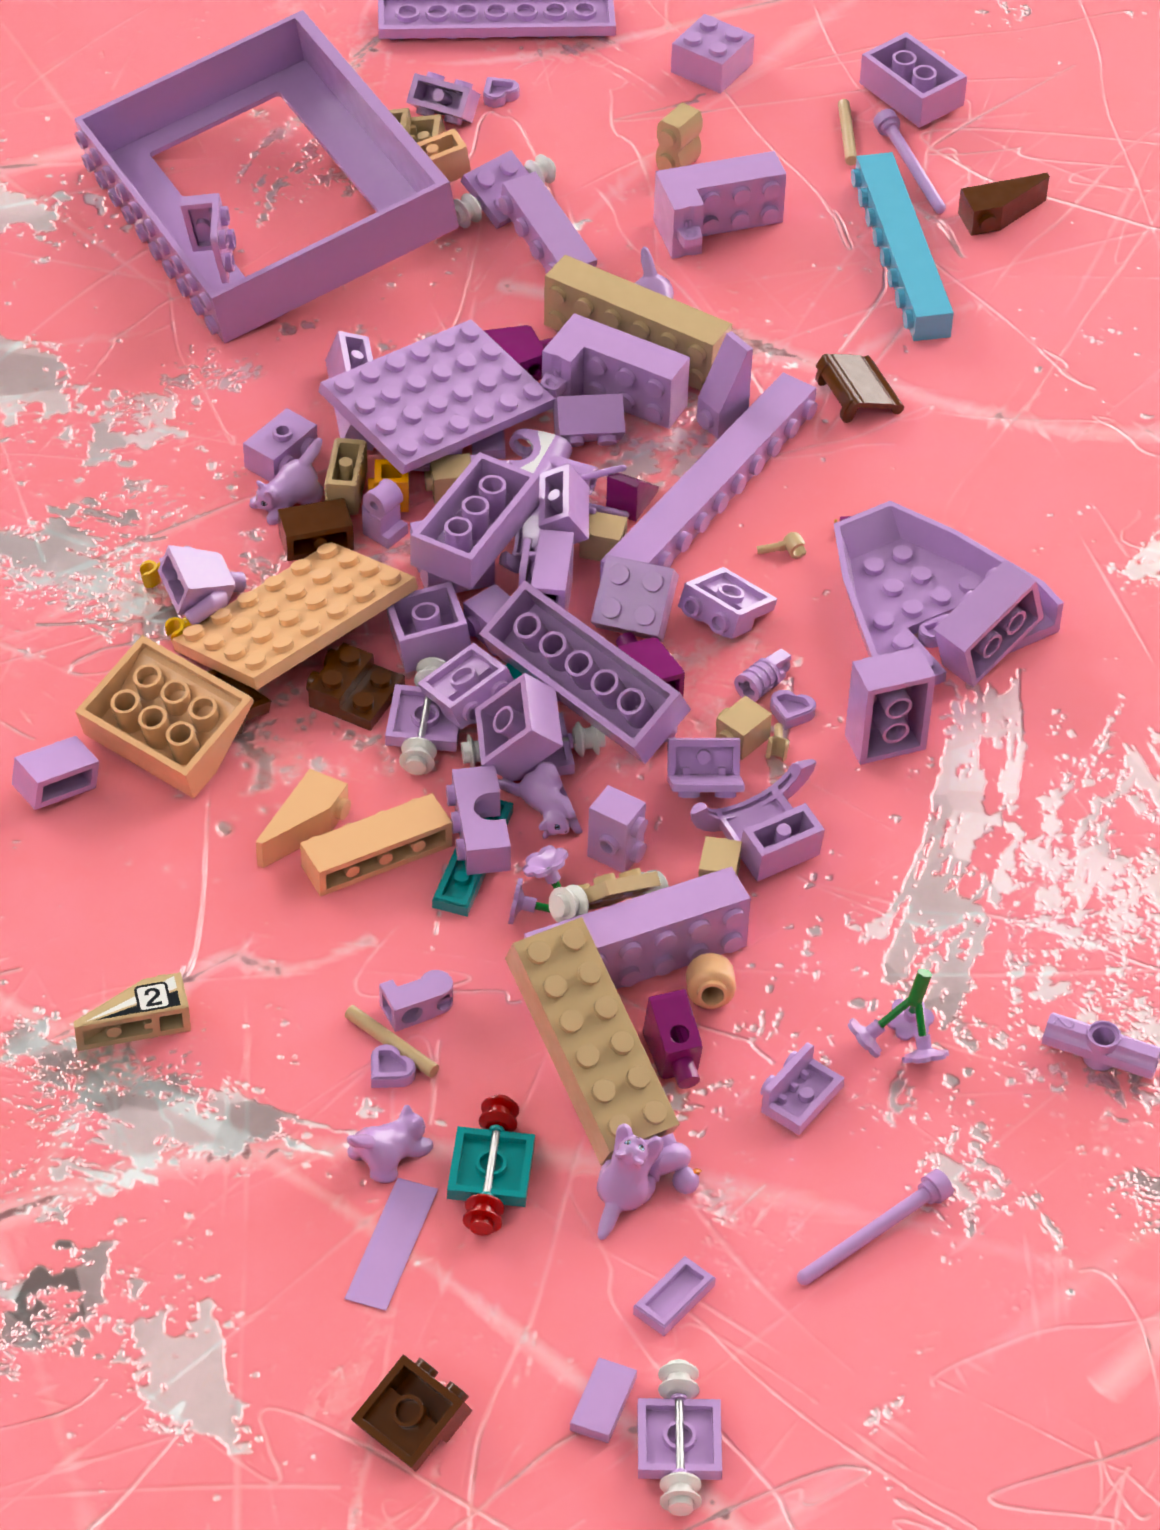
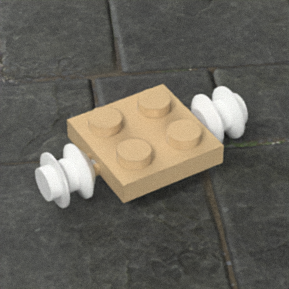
[549,868,669,922]

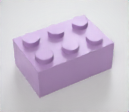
[859,32,967,128]
[934,559,1044,688]
[845,646,936,765]

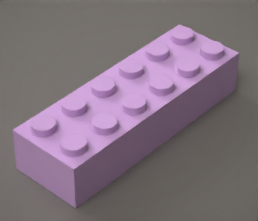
[479,580,691,764]
[524,867,751,989]

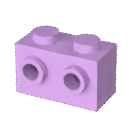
[406,71,481,126]

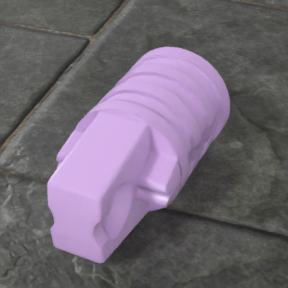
[734,649,791,702]

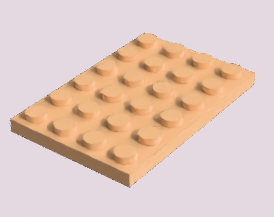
[171,542,418,690]

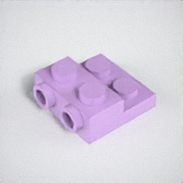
[678,567,778,639]
[418,642,514,729]

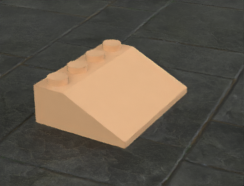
[75,635,254,799]

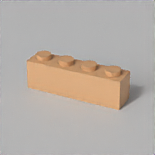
[300,793,452,897]

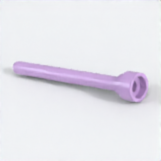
[873,109,946,214]
[797,1168,954,1285]

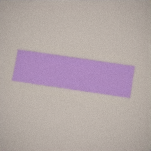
[344,1177,438,1311]

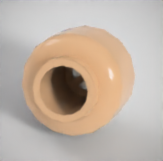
[686,953,736,1009]

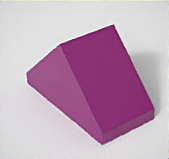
[606,473,659,522]

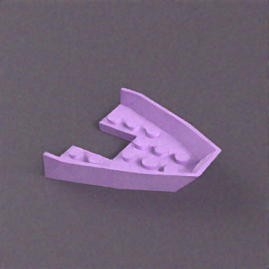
[833,501,1064,685]

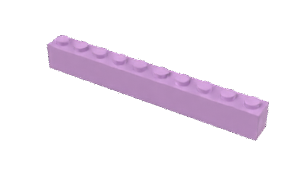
[600,372,818,580]

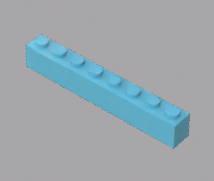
[851,152,954,341]

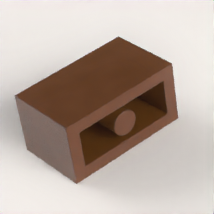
[278,498,354,561]

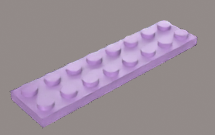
[378,0,616,40]

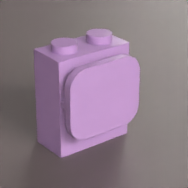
[518,529,574,611]

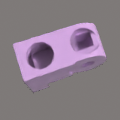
[362,479,408,549]
[379,970,453,1032]

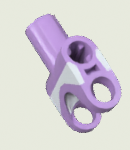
[501,428,599,495]

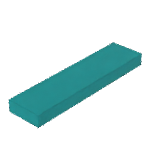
[432,800,513,917]

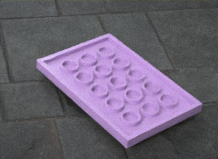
[318,319,555,475]

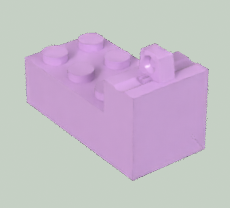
[653,151,787,259]
[539,313,690,429]

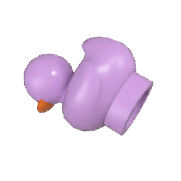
[649,1133,702,1194]

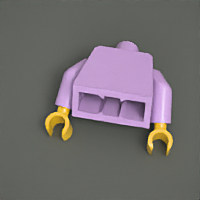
[140,545,246,644]

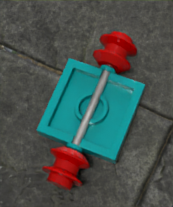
[447,1094,535,1236]

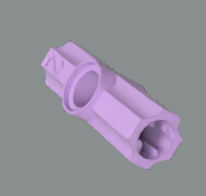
[1041,1012,1160,1080]

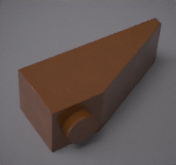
[958,173,1050,236]

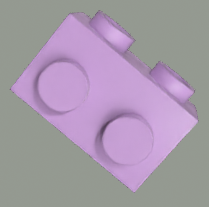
[760,1042,845,1135]

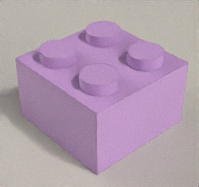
[671,14,755,94]
[591,554,679,642]
[386,581,471,673]
[475,673,563,782]

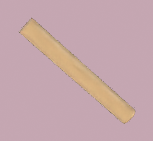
[838,99,857,166]
[344,1005,439,1078]

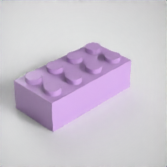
[410,452,539,590]

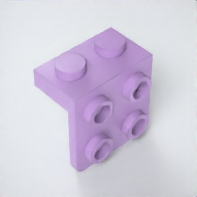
[180,193,236,284]
[667,738,745,798]

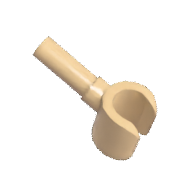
[757,532,807,559]
[765,723,790,761]

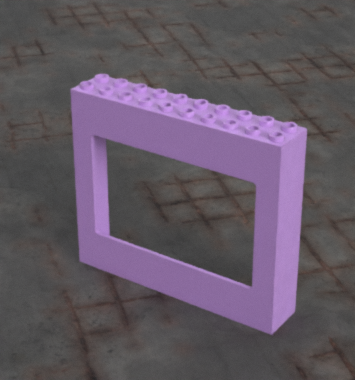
[74,10,459,344]

